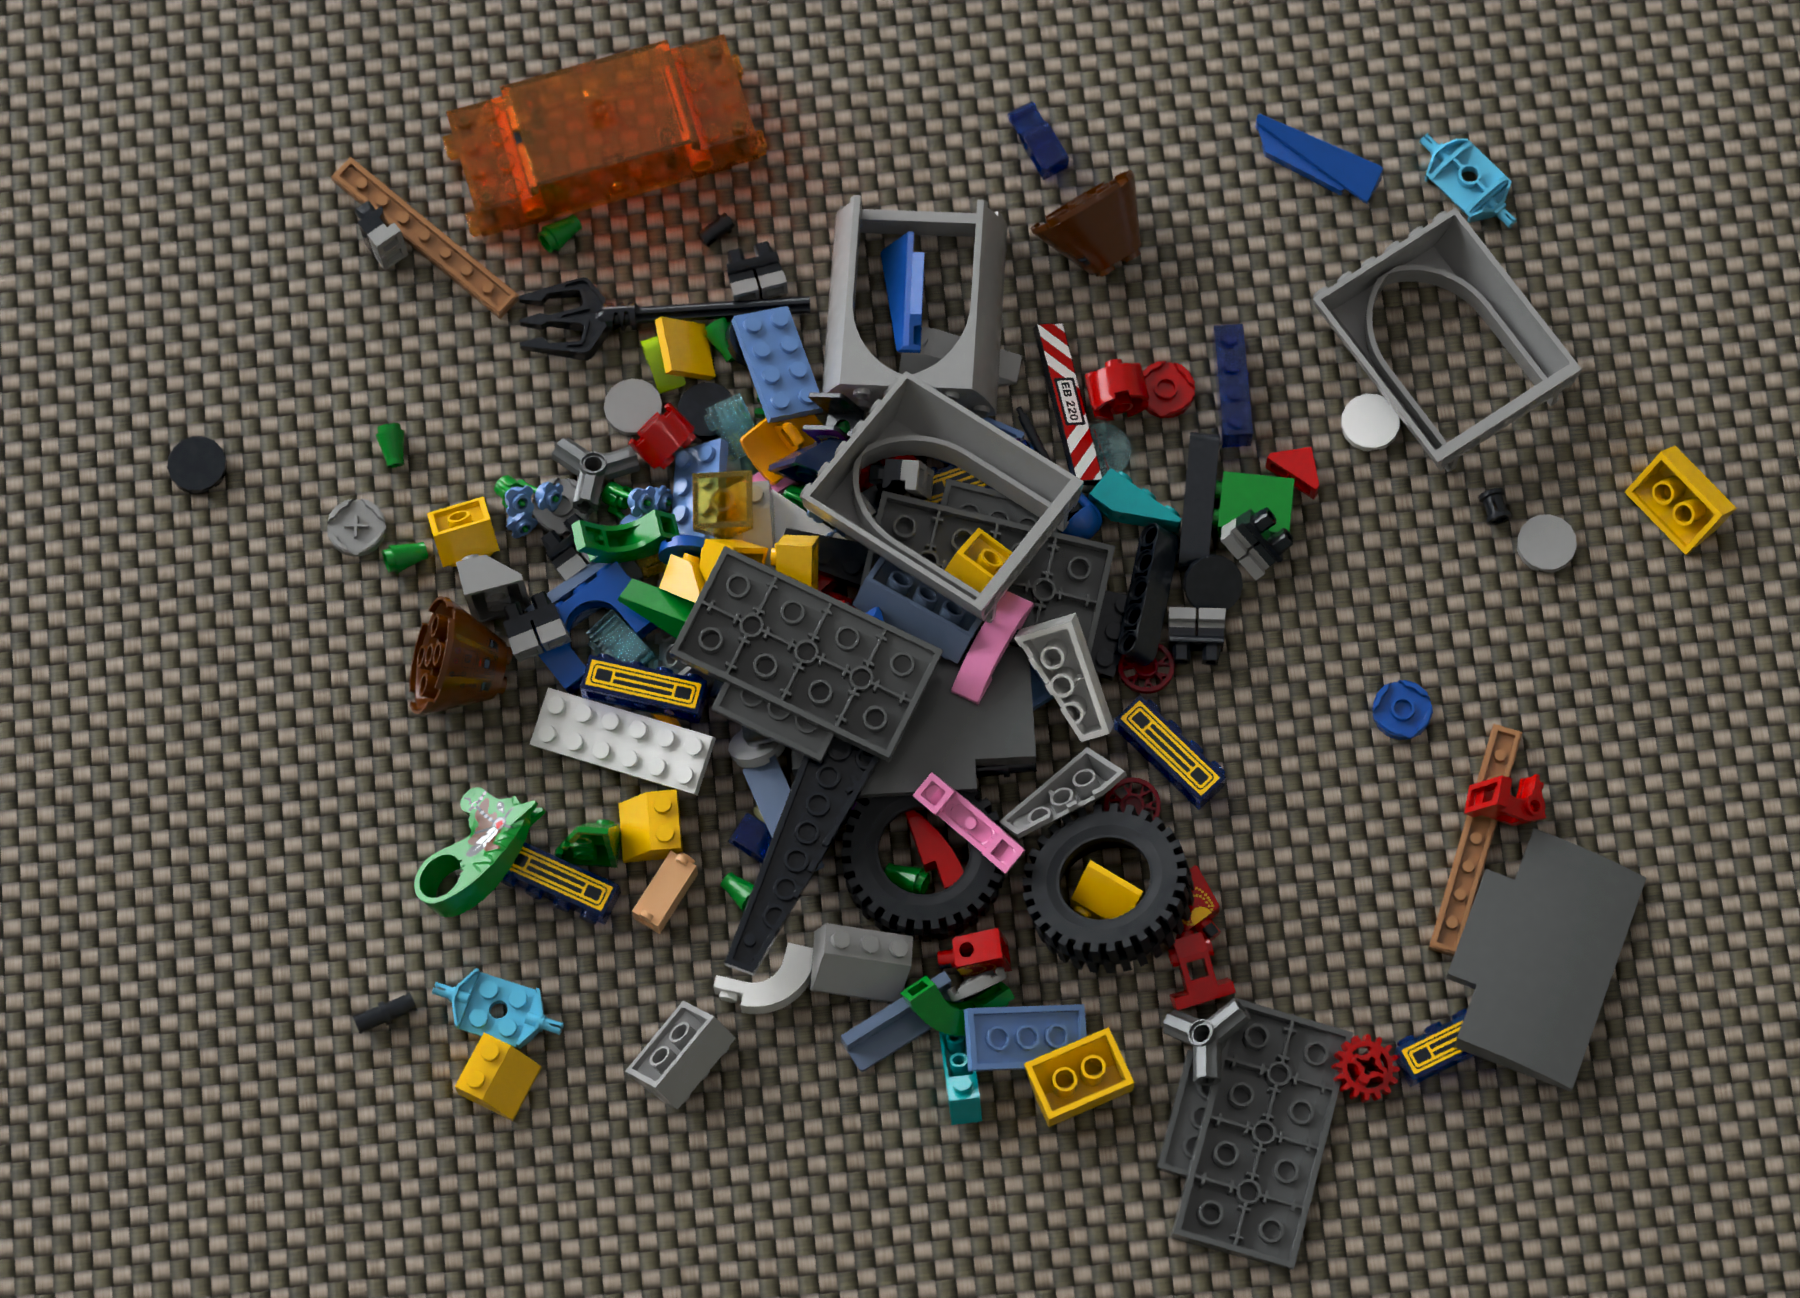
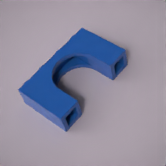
[534,561,658,694]

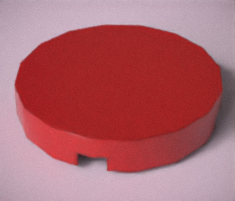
[1143,361,1195,418]

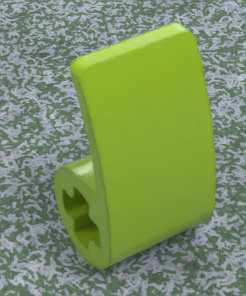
[640,336,686,394]

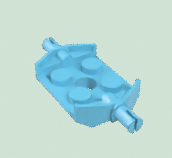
[1419,133,1517,228]
[432,968,564,1049]

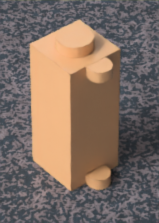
[632,851,698,934]

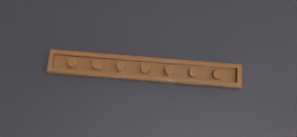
[331,157,519,319]
[1428,724,1523,957]

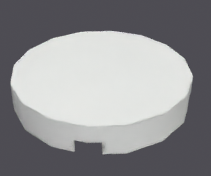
[1341,394,1400,451]

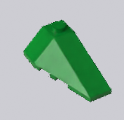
[618,578,695,639]
[555,819,621,868]

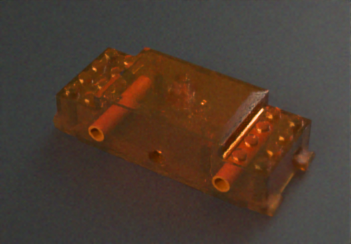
[442,34,768,237]

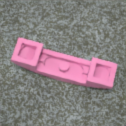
[951,591,1034,704]
[912,772,1025,874]

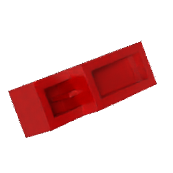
[905,810,964,890]

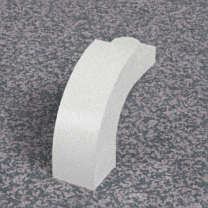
[713,942,813,1014]

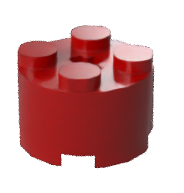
[1085,359,1149,421]
[628,402,696,470]

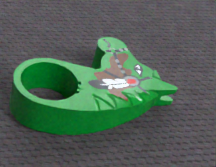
[414,787,545,917]

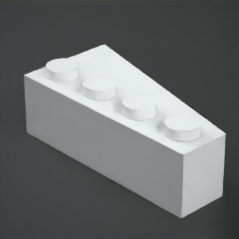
[1014,613,1114,742]

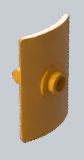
[739,414,823,485]

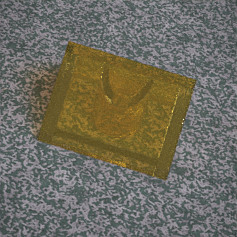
[692,470,753,539]

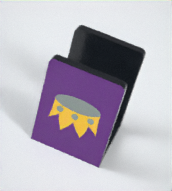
[802,392,864,442]

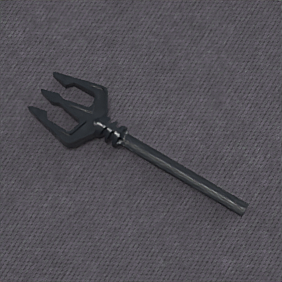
[519,277,811,360]

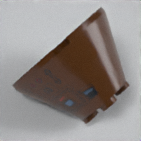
[1030,170,1141,277]
[409,596,513,715]

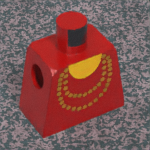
[1182,865,1221,941]
[937,928,1012,977]

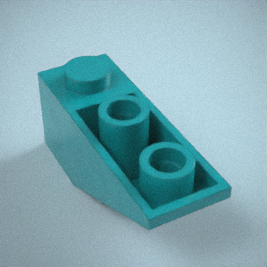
[1089,468,1182,532]
[939,1032,982,1125]

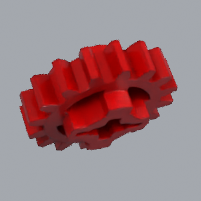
[1331,1034,1400,1103]

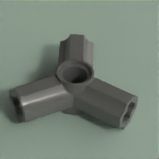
[552,438,640,514]
[1163,997,1251,1086]

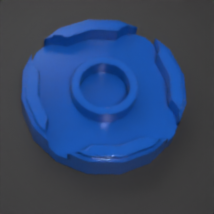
[658,535,705,565]
[1372,680,1433,740]

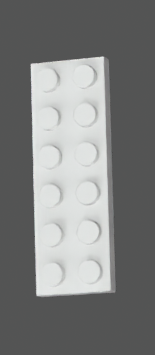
[530,688,716,796]

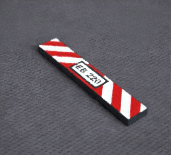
[1033,323,1102,485]

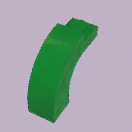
[571,509,680,563]
[900,975,1015,1036]

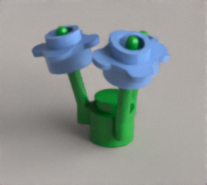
[494,475,563,538]
[601,482,673,525]

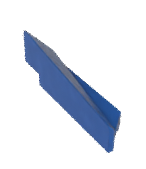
[1255,114,1384,204]
[881,231,925,353]

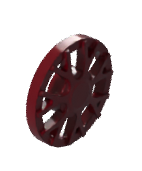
[1118,643,1174,694]
[1104,778,1161,820]

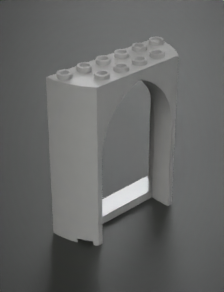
[822,195,1008,418]
[1313,208,1582,472]
[800,371,1084,623]

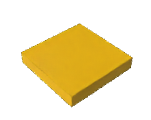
[655,316,716,381]

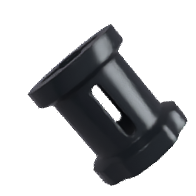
[1478,488,1513,526]

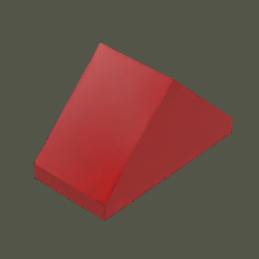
[1265,446,1319,500]

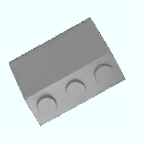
[456,554,530,623]
[810,923,913,1003]
[625,1001,736,1110]

